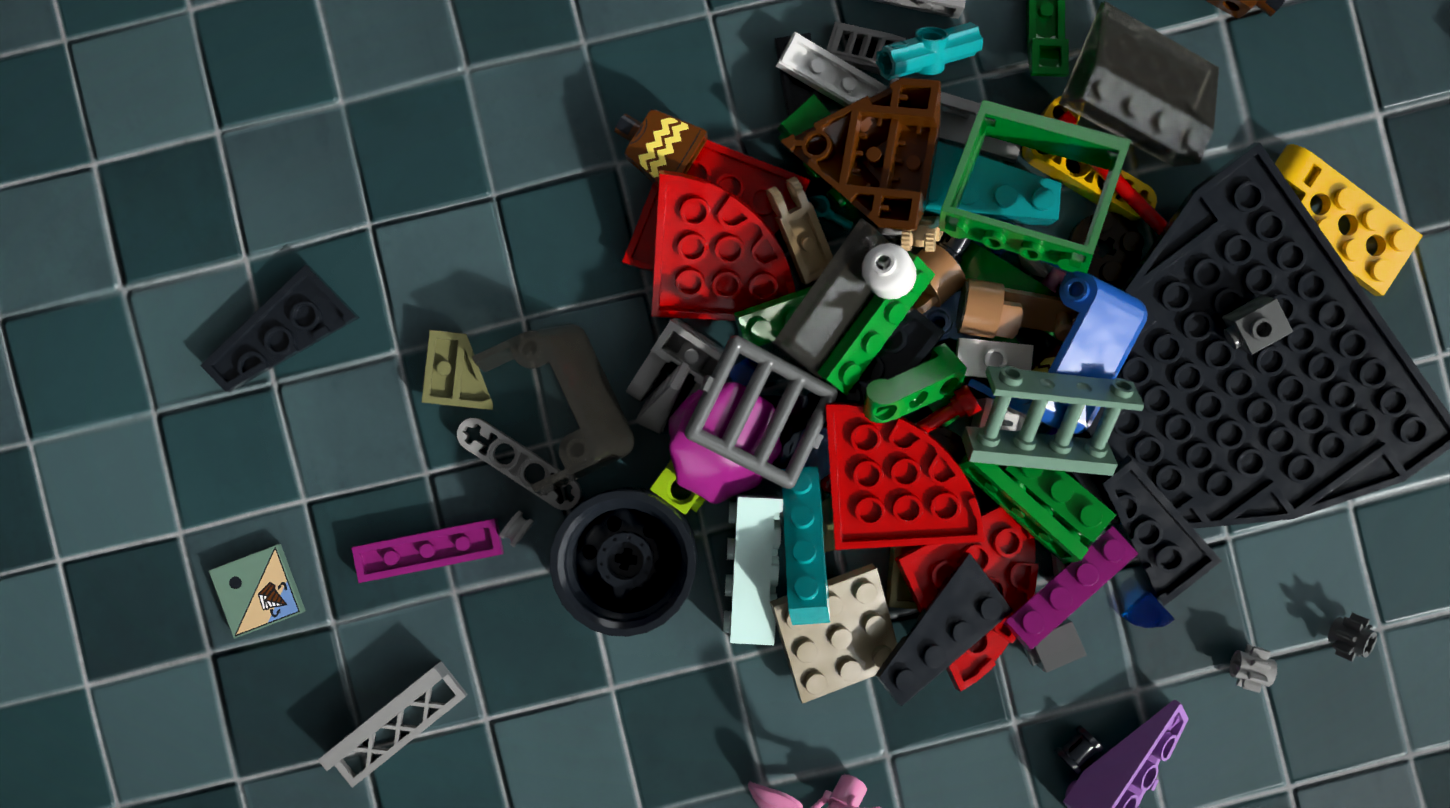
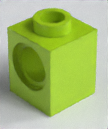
[650,460,706,515]

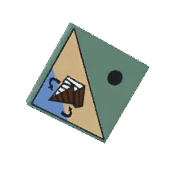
[209,544,306,639]

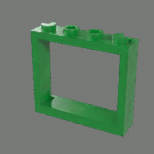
[938,100,1131,274]

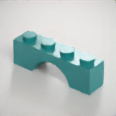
[782,466,830,625]

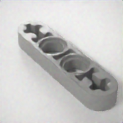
[457,418,582,510]

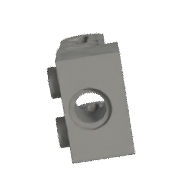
[626,318,724,402]

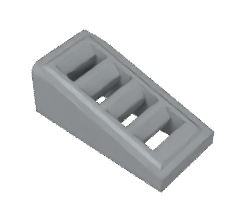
[826,21,906,75]
[636,362,690,434]

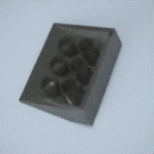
[1059,1,1219,167]

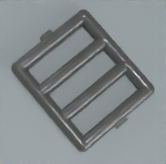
[684,335,838,489]

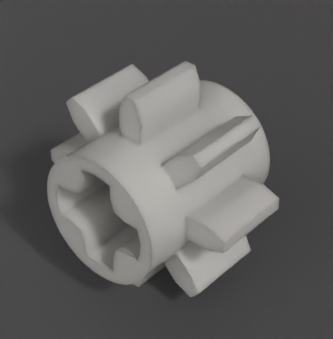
[1229,644,1277,693]

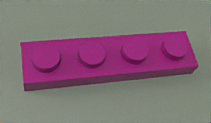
[351,518,504,583]
[1003,526,1139,651]

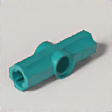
[876,22,983,80]

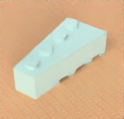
[723,494,783,645]

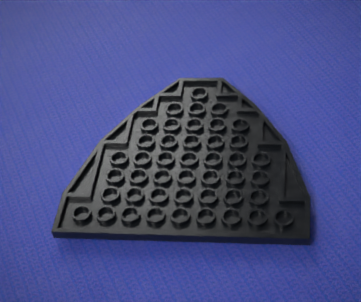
[1071,142,1450,528]

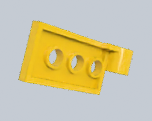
[1275,144,1423,296]

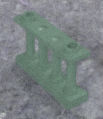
[962,366,1144,476]

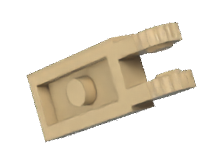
[766,176,837,284]
[901,215,944,252]

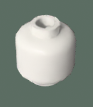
[862,243,916,300]

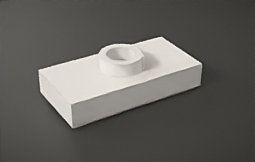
[956,338,1034,378]

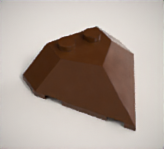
[781,78,941,231]

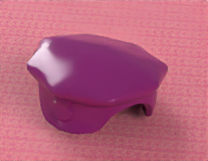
[669,382,782,504]

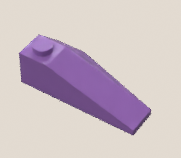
[1063,700,1189,808]

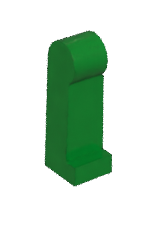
[863,343,967,423]

